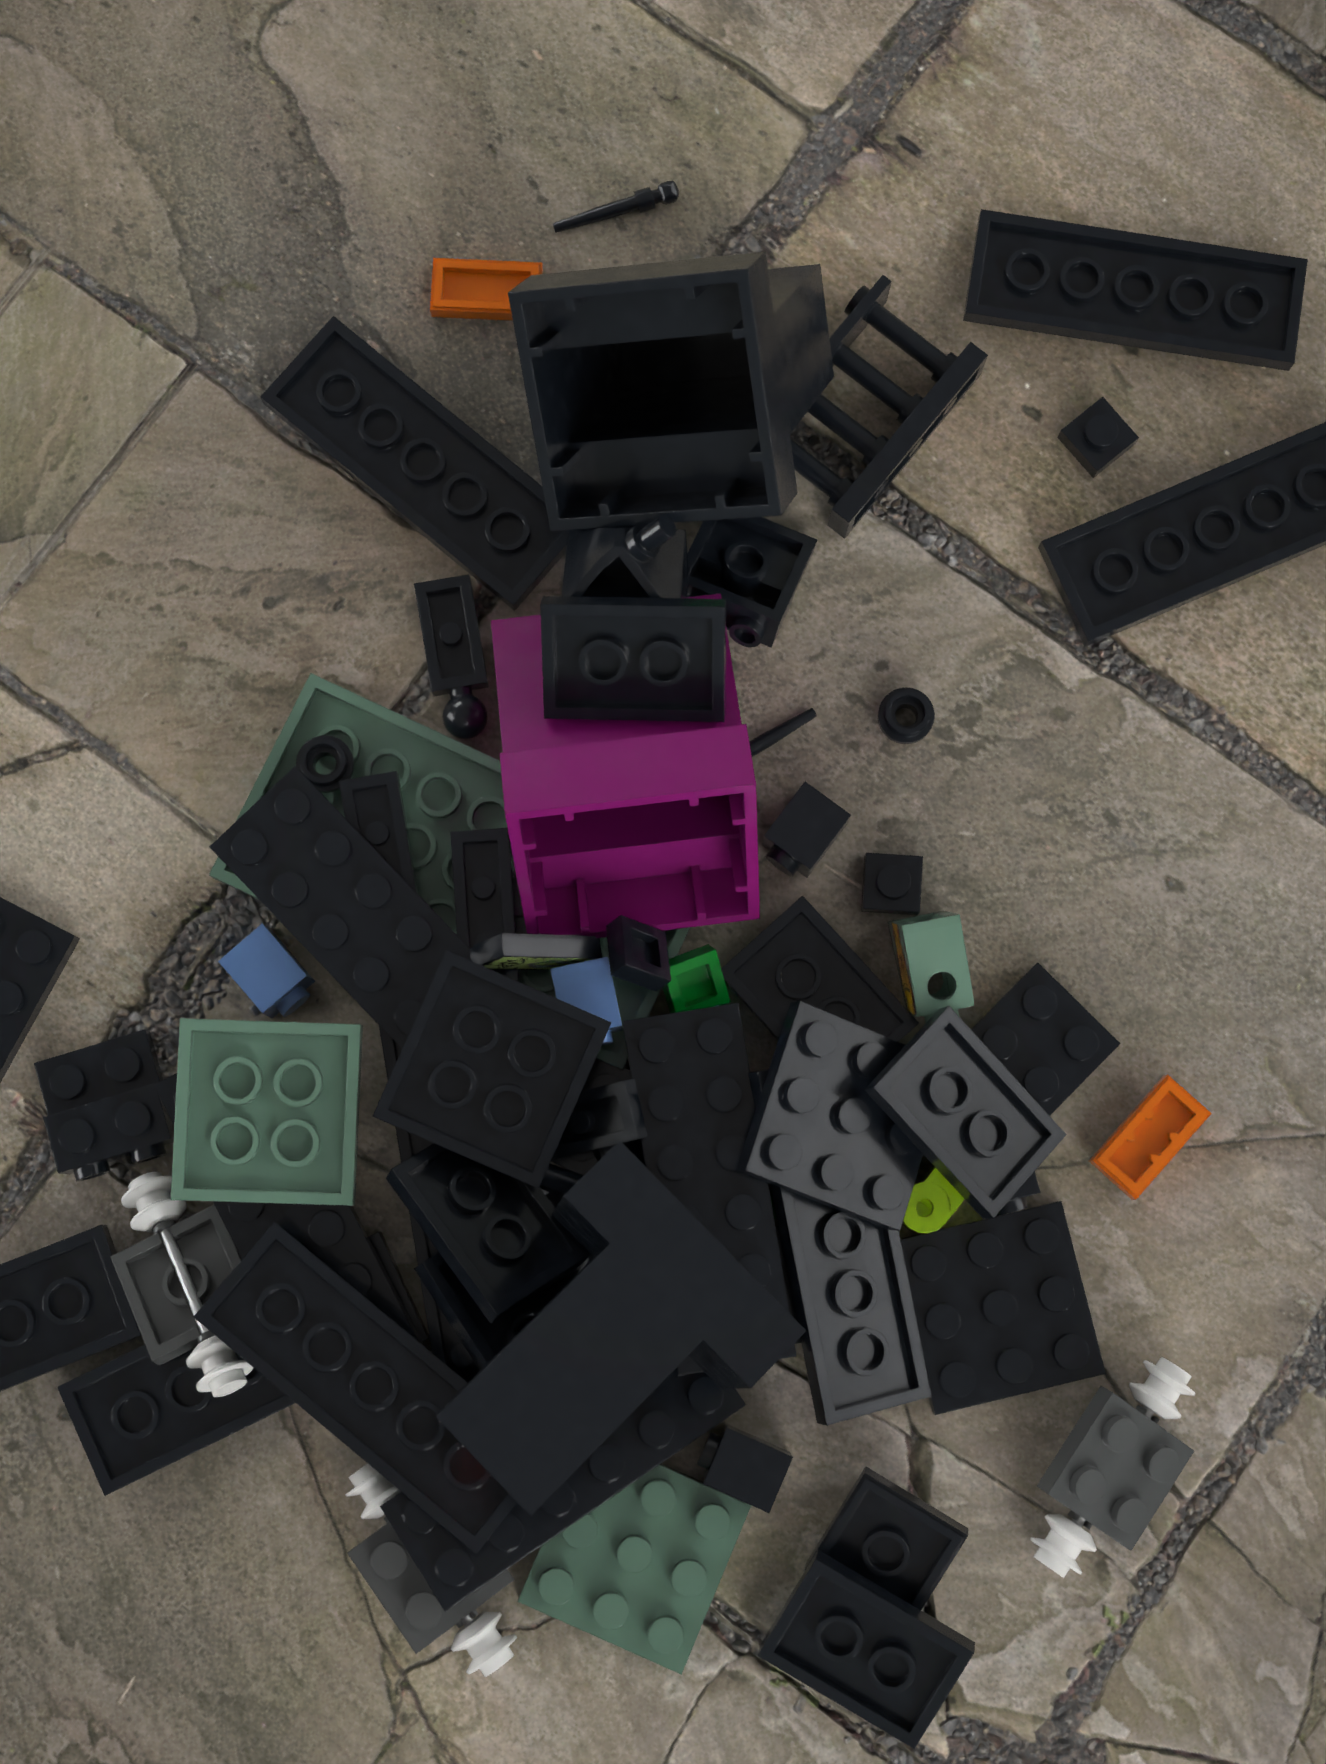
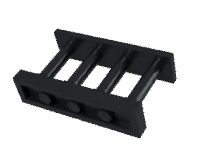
[790,275,988,539]

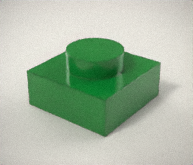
[662,944,731,1013]

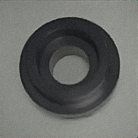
[878,687,935,744]
[296,735,354,793]

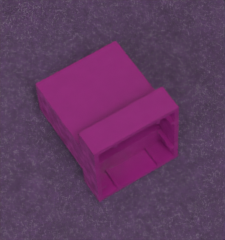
[491,594,760,938]

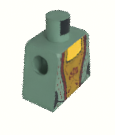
[887,911,974,1024]

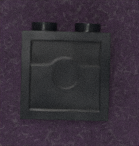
[687,517,817,648]
[34,1029,174,1182]

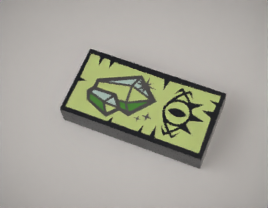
[470,933,602,970]

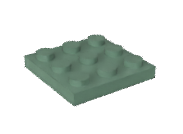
[171,1018,363,1206]
[517,1464,751,1675]

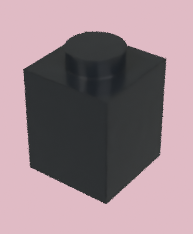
[762,781,851,878]
[697,1423,793,1513]

